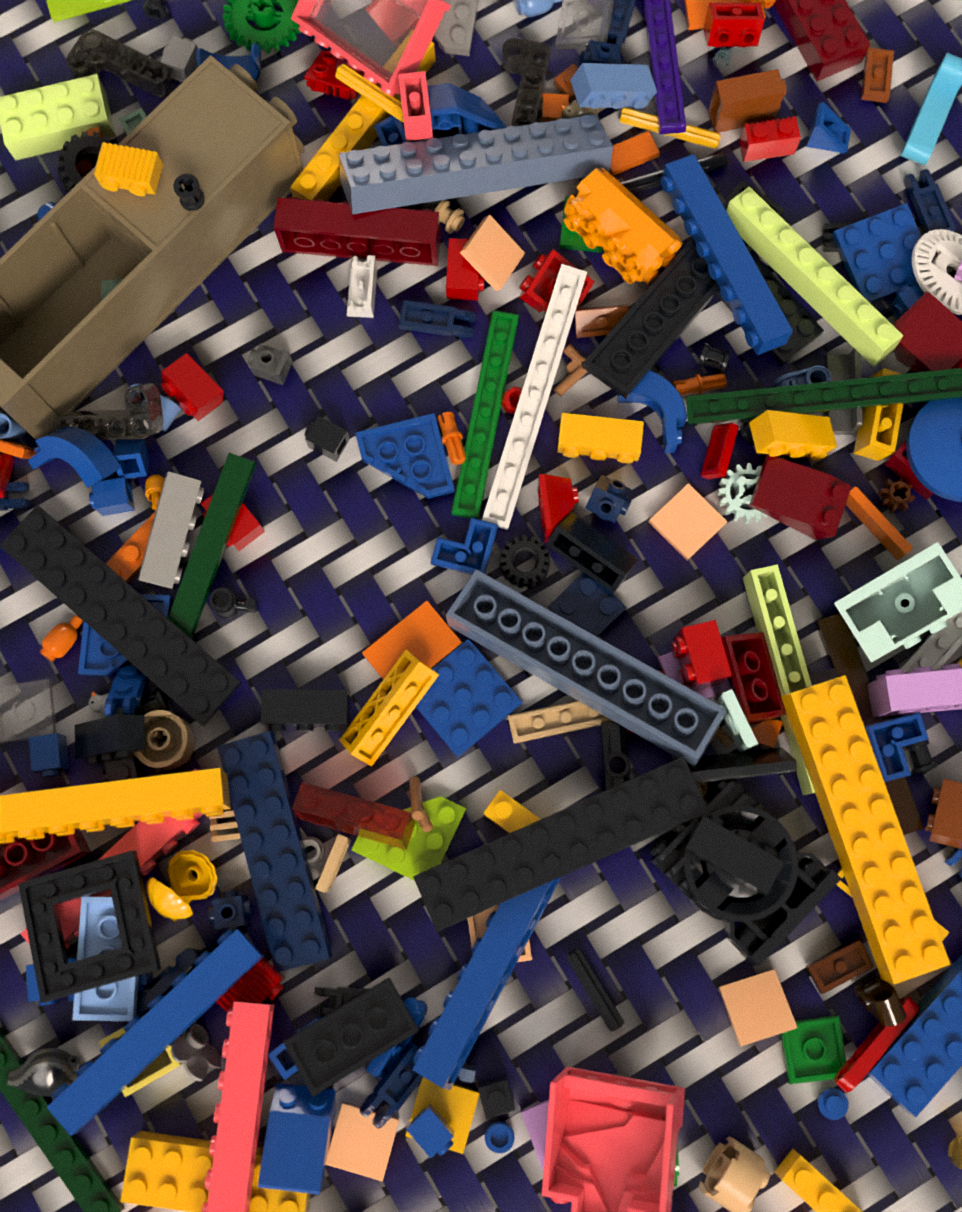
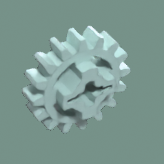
[717,463,768,524]

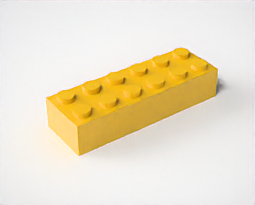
[120,1131,311,1212]

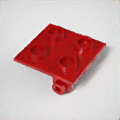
[304,50,365,101]

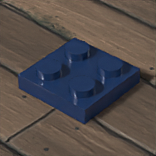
[548,572,627,637]

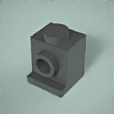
[248,344,293,385]

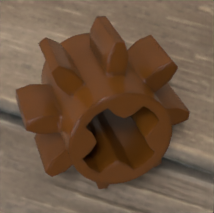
[878,478,915,513]

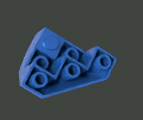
[427,83,507,134]

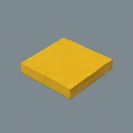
[406,1077,479,1154]

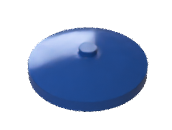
[906,398,962,502]

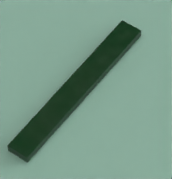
[168,453,257,639]

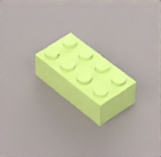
[0,74,116,161]

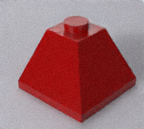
[537,474,579,543]

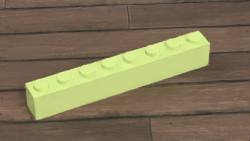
[726,187,903,367]
[743,564,815,796]

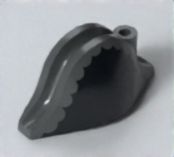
[7,1048,81,1096]

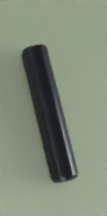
[566,948,624,1032]

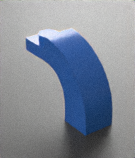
[617,371,687,453]
[27,427,121,488]

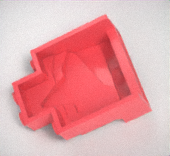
[542,1066,685,1212]

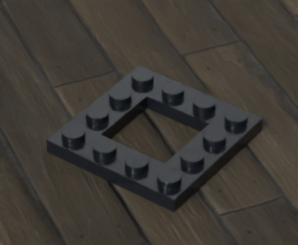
[18,850,161,1003]

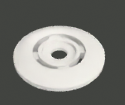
[912,229,962,315]

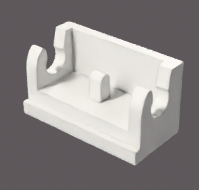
[347,255,377,318]

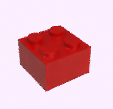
[671,620,732,691]

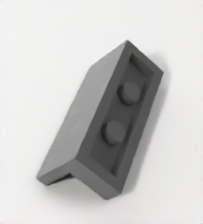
[825,348,863,435]

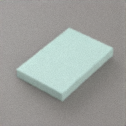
[716,689,758,752]

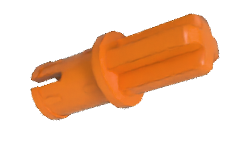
[671,373,727,397]
[437,412,466,465]

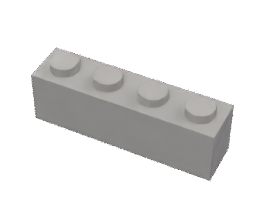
[137,471,204,589]

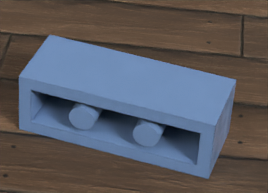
[570,63,657,109]

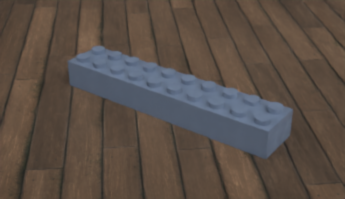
[339,114,613,214]
[446,569,727,768]

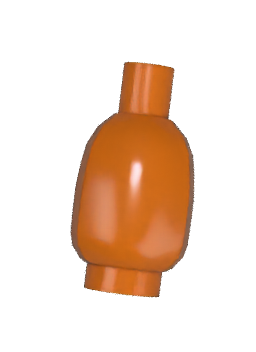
[39,615,83,662]

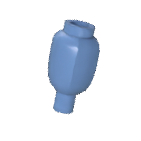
[516,0,563,17]

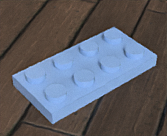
[73,896,139,1021]

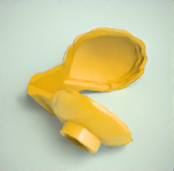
[146,850,217,922]

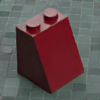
[893,292,962,373]

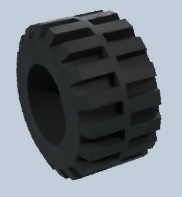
[58,131,118,192]

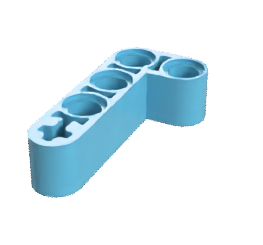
[900,53,962,165]

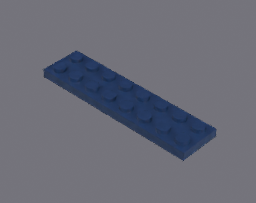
[217,730,333,972]

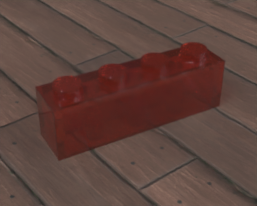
[292,782,416,850]

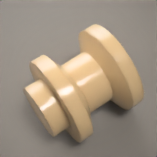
[434,200,465,234]

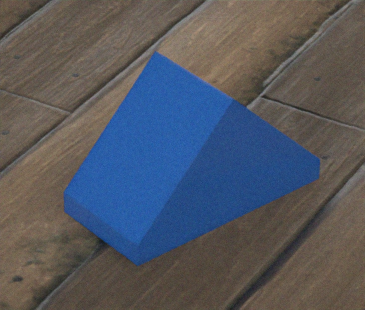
[806,102,851,153]

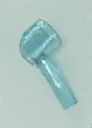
[713,47,730,69]

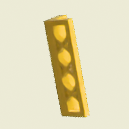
[339,650,439,767]

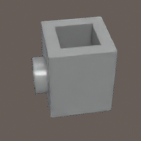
[160,36,198,82]

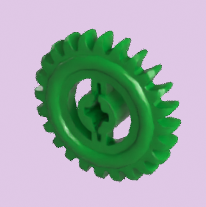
[222,0,301,54]

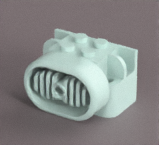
[834,542,962,663]

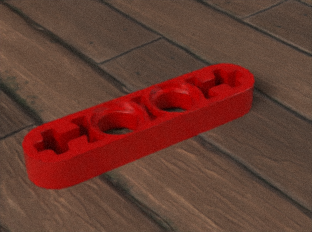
[834,995,919,1093]

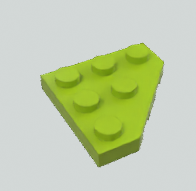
[352,796,466,881]

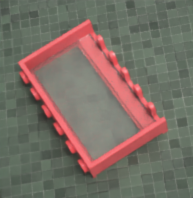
[291,0,451,97]

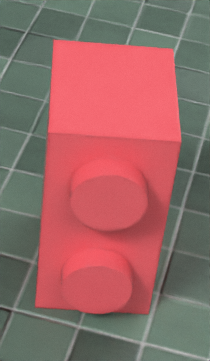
[398,71,433,141]

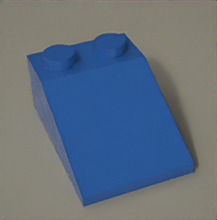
[258,1083,336,1195]

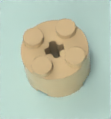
[134,710,195,770]
[699,1137,770,1212]

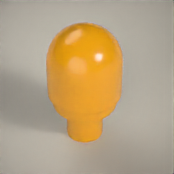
[145,474,165,510]

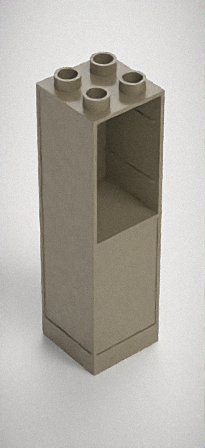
[0,55,305,440]

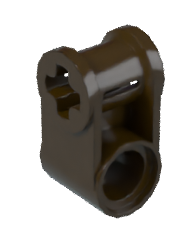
[854,974,906,1027]

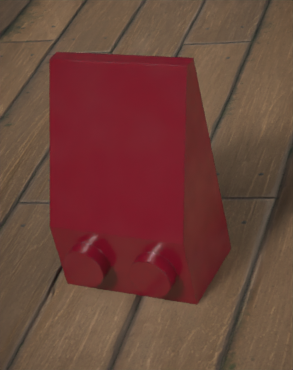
[749,455,852,540]

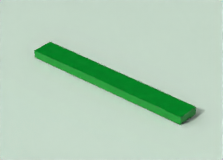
[452,310,519,519]

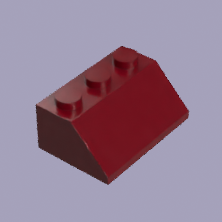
[721,632,786,724]

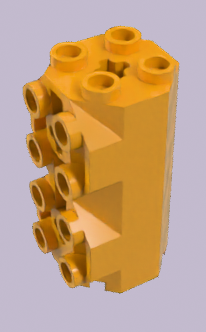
[564,168,683,285]

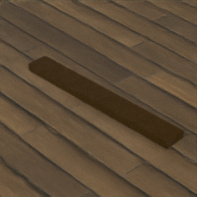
[815,613,924,835]

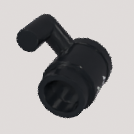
[209,588,259,619]

